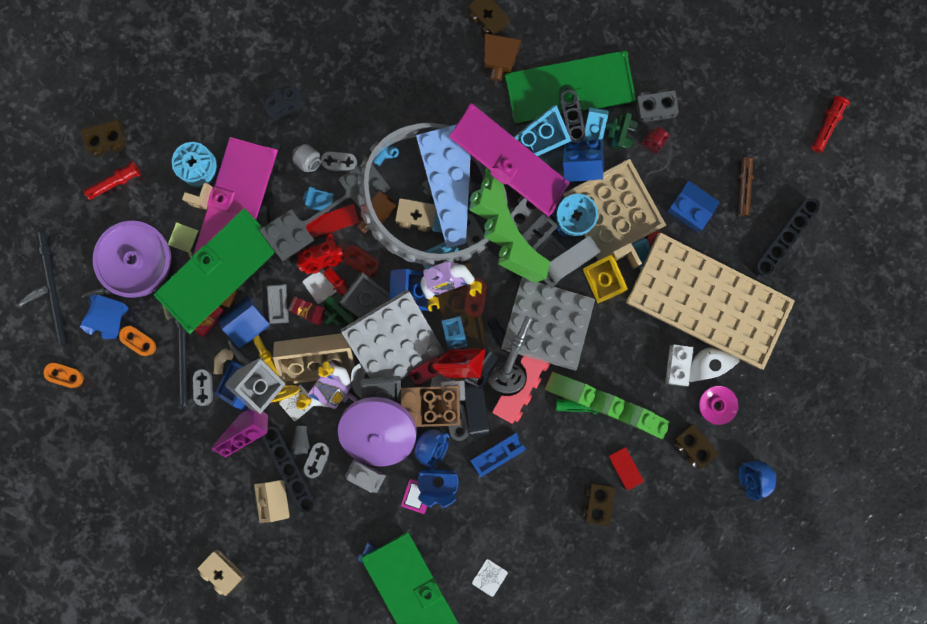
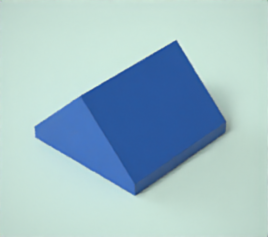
[218,296,270,348]

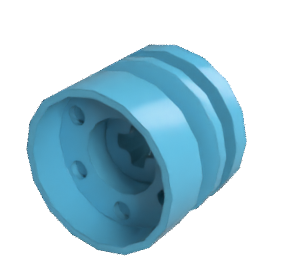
[172,142,219,188]
[556,194,598,236]

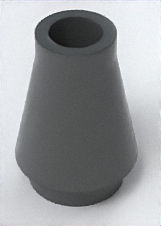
[291,426,310,454]

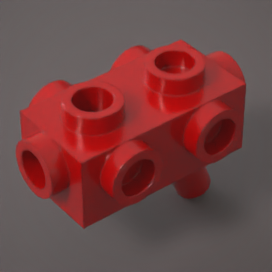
[297,234,344,274]

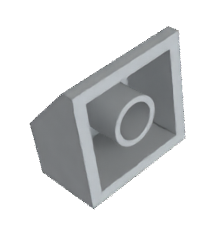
[225,359,286,414]

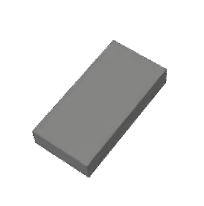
[267,284,289,324]

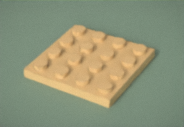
[562,159,666,261]

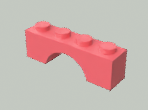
[492,356,550,424]

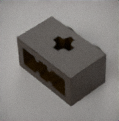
[468,0,510,36]

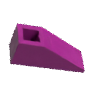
[212,409,268,458]

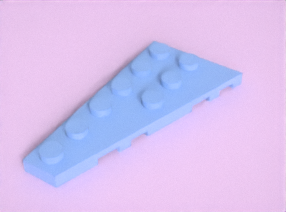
[416,124,471,248]

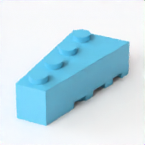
[514,105,571,156]

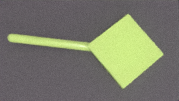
[168,222,199,259]

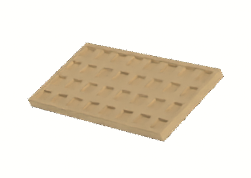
[626,233,795,370]

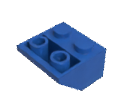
[563,139,604,182]

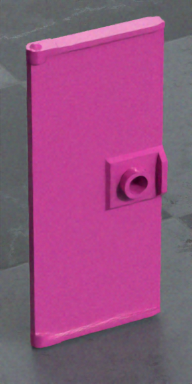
[449,103,570,217]
[193,137,278,255]

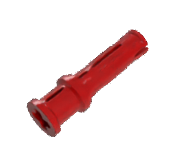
[811,95,850,153]
[83,161,141,200]

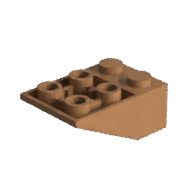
[401,386,460,427]

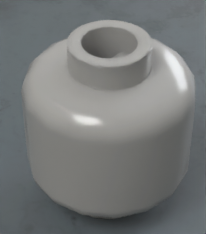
[292,144,321,172]

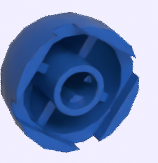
[414,429,449,469]
[738,460,776,501]

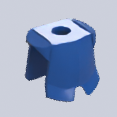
[80,294,129,339]
[418,469,459,508]

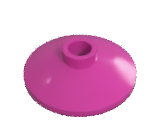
[699,386,738,425]

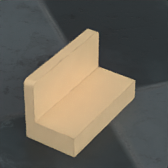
[182,182,213,211]
[612,243,642,269]
[254,480,289,523]

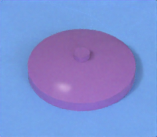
[93,221,171,298]
[338,397,417,466]

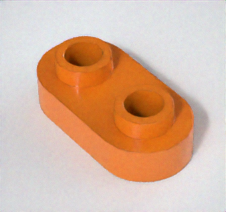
[119,326,156,356]
[44,363,83,388]

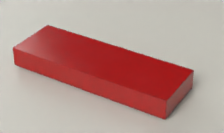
[306,204,360,239]

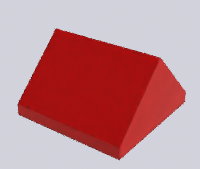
[432,349,485,378]

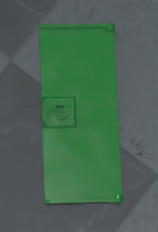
[504,50,636,124]
[154,208,275,334]
[360,532,459,624]

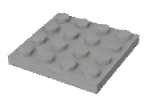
[501,278,595,371]
[341,289,445,379]

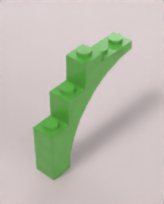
[469,167,550,283]
[545,372,670,439]

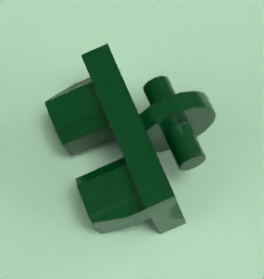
[605,113,638,149]
[323,293,356,327]

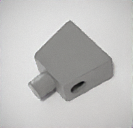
[345,459,386,493]

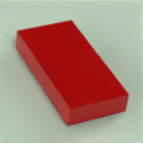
[608,447,644,491]

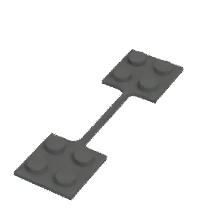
[259,164,391,261]

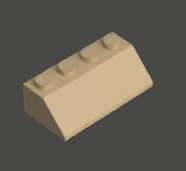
[273,333,356,385]

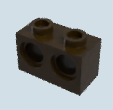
[81,120,128,156]
[673,424,719,469]
[582,483,615,527]

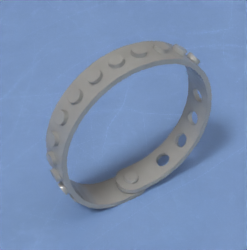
[357,123,507,266]

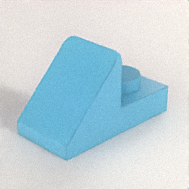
[583,108,608,140]

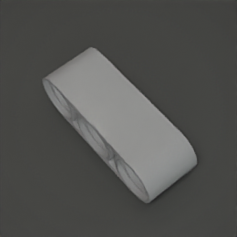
[548,236,601,282]

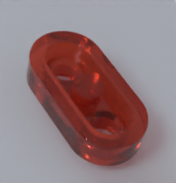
[343,246,379,276]
[465,278,487,317]

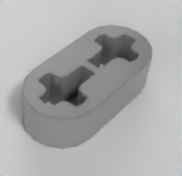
[321,152,357,172]
[193,369,213,406]
[304,442,330,478]

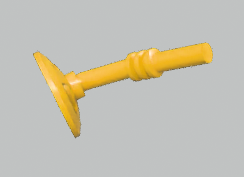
[253,335,300,403]

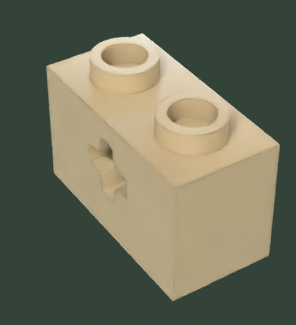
[395,199,437,232]
[198,549,245,596]

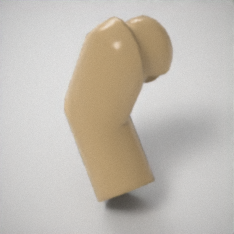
[213,349,234,374]

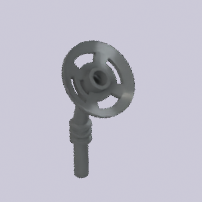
[487,316,533,393]

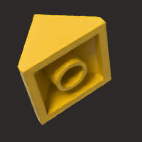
[583,254,628,303]

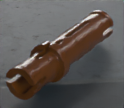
[738,157,754,216]

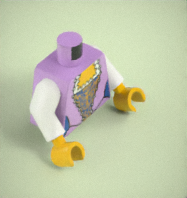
[420,262,482,311]
[296,361,357,409]

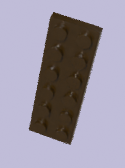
[438,263,488,381]

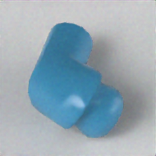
[372,146,399,166]

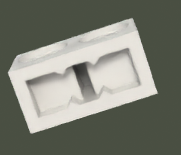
[665,345,693,386]

